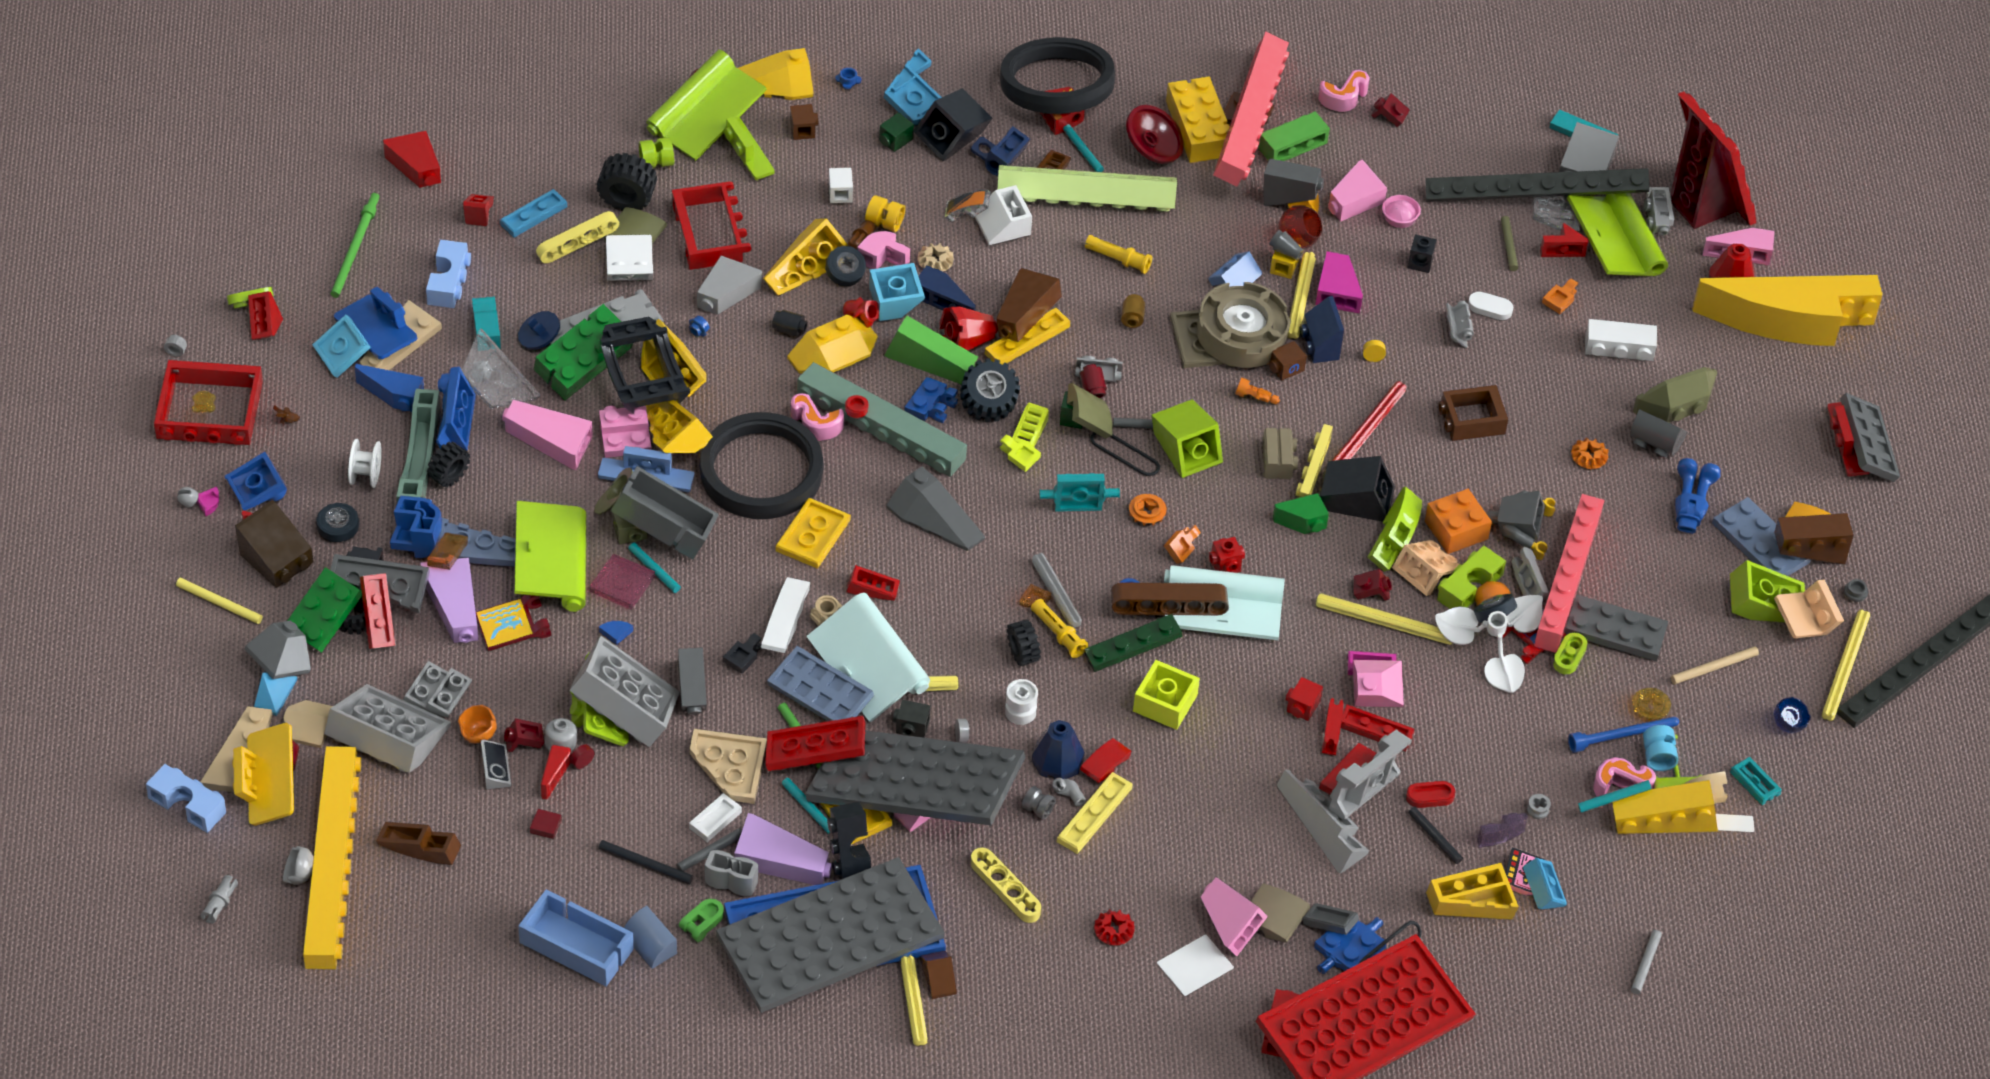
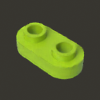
[227,287,274,309]
[1553,633,1587,674]

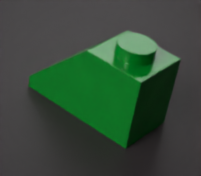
[1272,493,1329,534]

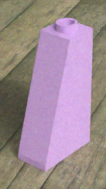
[421,558,478,643]
[735,813,832,885]

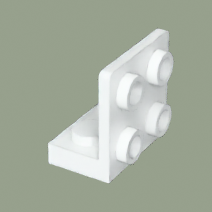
[606,235,653,281]

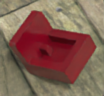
[1371,93,1410,127]
[1354,568,1392,601]

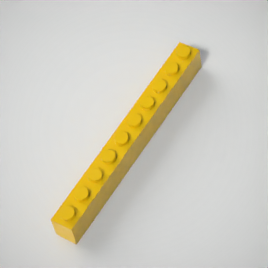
[303,746,361,969]

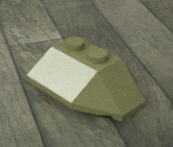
[1633,367,1717,423]

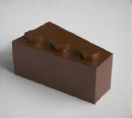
[1774,513,1854,564]

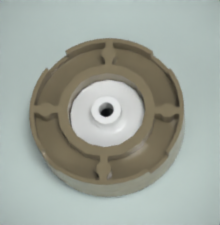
[1196,282,1291,368]

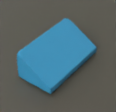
[1523,858,1567,909]

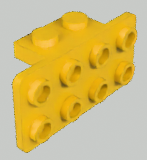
[232,723,294,826]

